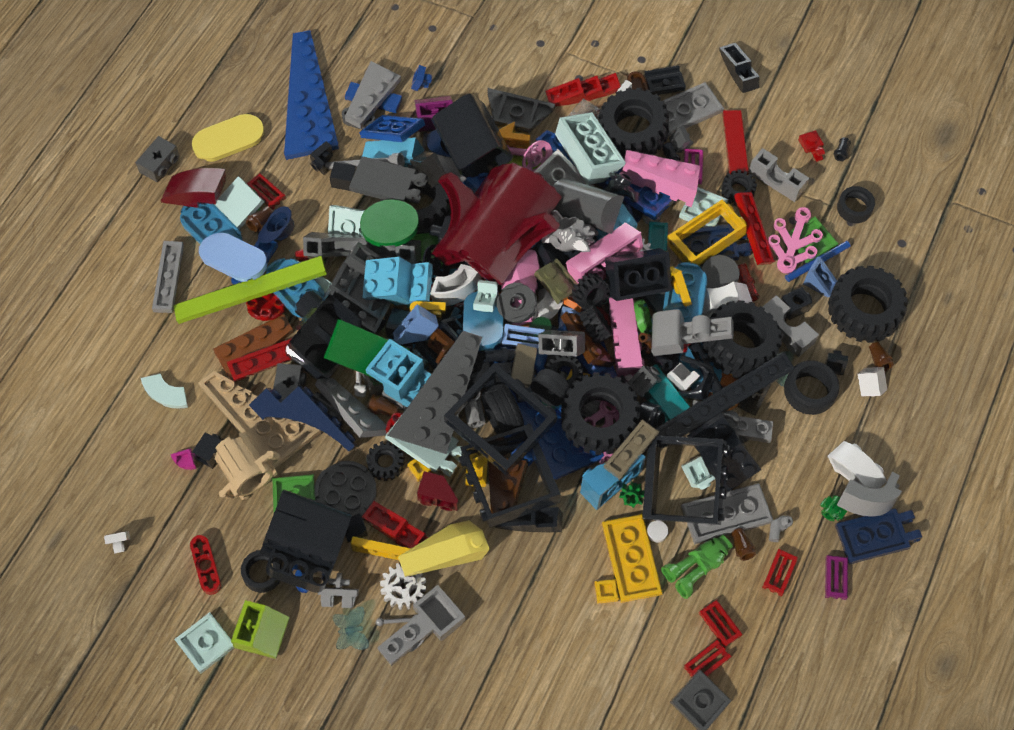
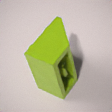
[231,600,290,659]

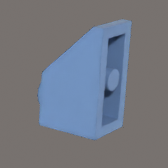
[393,304,439,345]

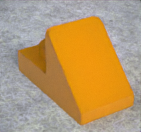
[499,122,531,149]

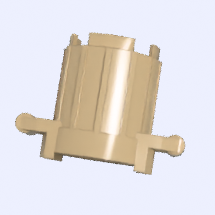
[214,433,280,500]

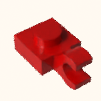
[798,130,825,162]

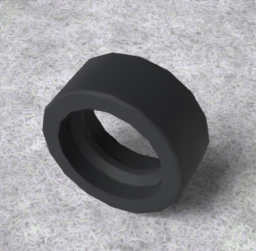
[837,186,875,223]
[241,550,282,593]

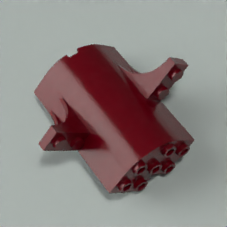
[432,163,562,285]

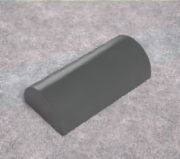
[553,178,624,234]

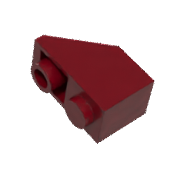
[417,471,458,511]

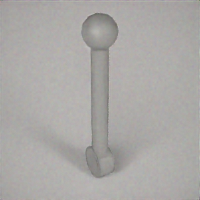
[376,615,416,626]

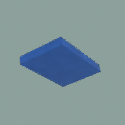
[359,115,425,142]

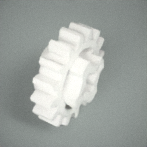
[380,563,426,610]

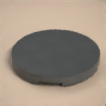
[314,461,377,517]

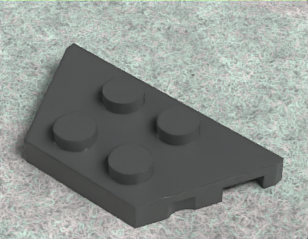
[487,88,555,133]

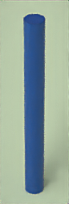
[785,241,850,282]

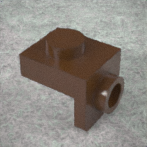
[426,328,454,364]

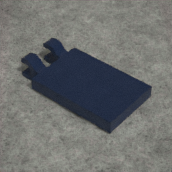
[681,224,752,266]
[835,508,922,565]

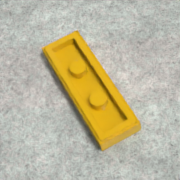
[351,537,411,560]

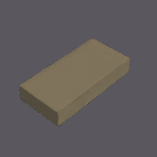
[511,343,537,387]

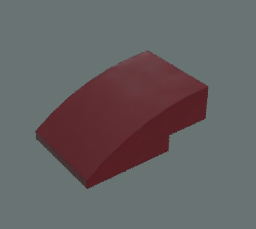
[161,168,226,208]

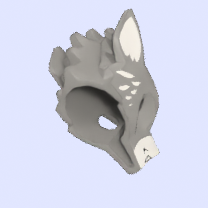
[542,216,598,252]

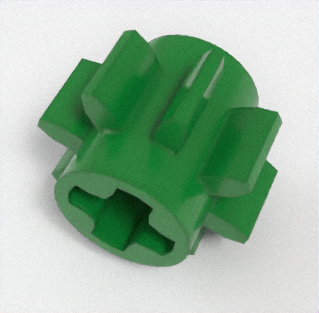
[619,481,644,508]
[820,495,847,521]

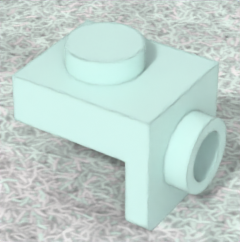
[473,280,498,312]
[681,456,716,490]

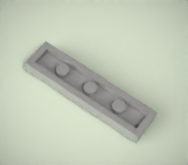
[152,241,184,313]

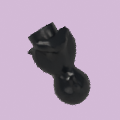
[602,172,640,203]

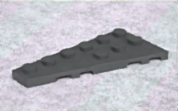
[387,331,482,454]

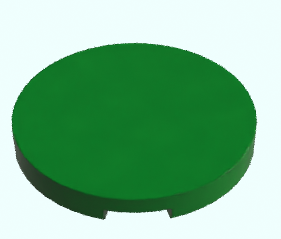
[360,199,419,247]

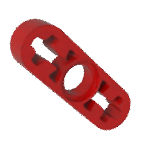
[190,535,221,595]

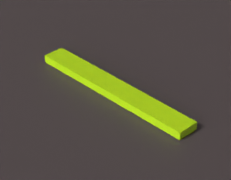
[174,256,327,324]

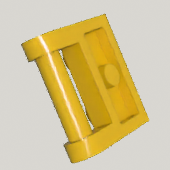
[410,301,446,318]

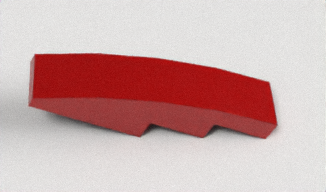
[545,73,621,107]
[362,501,428,548]

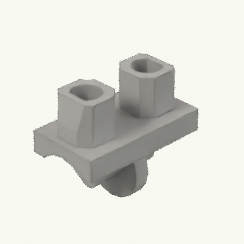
[318,573,359,608]

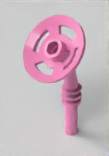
[507,140,552,172]

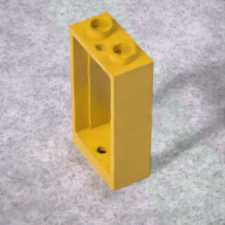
[667,199,746,266]

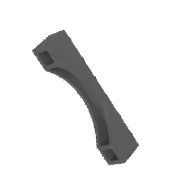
[303,232,421,264]

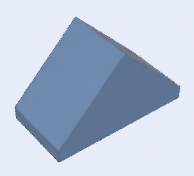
[803,257,837,297]

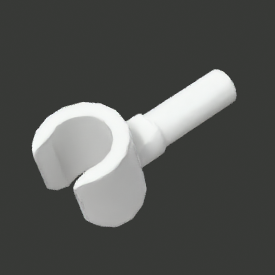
[354,371,367,397]

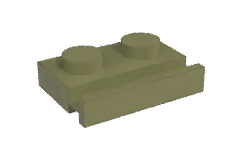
[534,259,578,304]

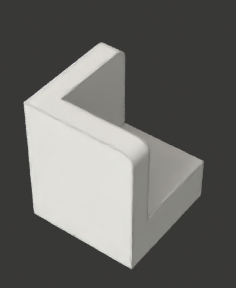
[666,363,700,391]
[858,367,887,396]

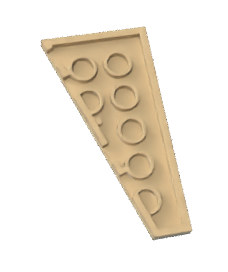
[198,371,321,468]

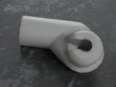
[769,515,793,542]

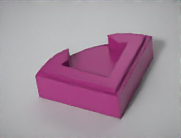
[170,448,196,470]

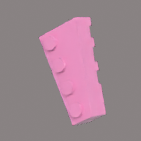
[621,150,700,207]
[566,223,643,295]
[608,298,645,377]

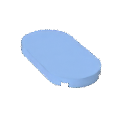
[199,233,267,282]

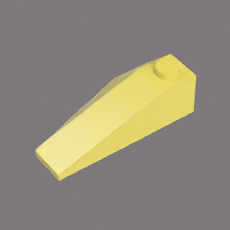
[398,520,489,577]

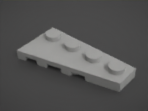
[345,61,401,129]
[315,378,386,438]

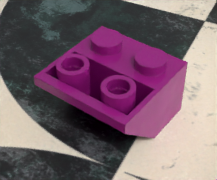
[414,96,453,132]

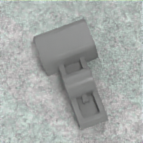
[651,309,733,356]
[689,400,773,443]
[377,585,465,666]

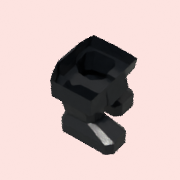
[285,291,362,380]

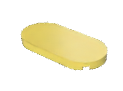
[192,114,264,162]

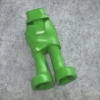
[661,535,733,599]

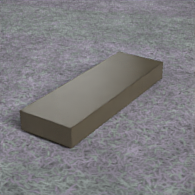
[603,419,659,480]

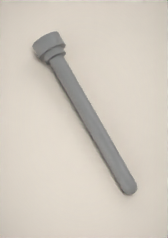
[325,153,405,170]

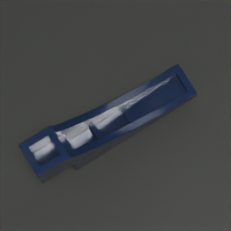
[249,386,357,451]

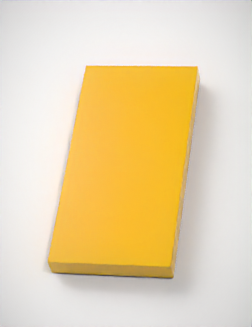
[602,514,662,603]

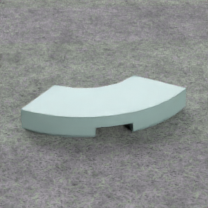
[141,374,188,409]

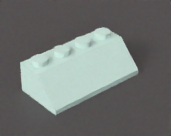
[555,112,626,185]

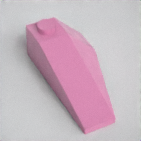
[501,250,540,326]

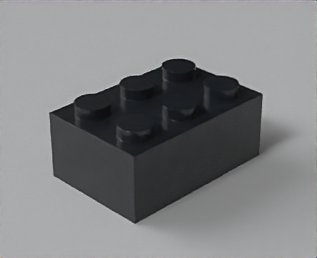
[605,248,672,301]

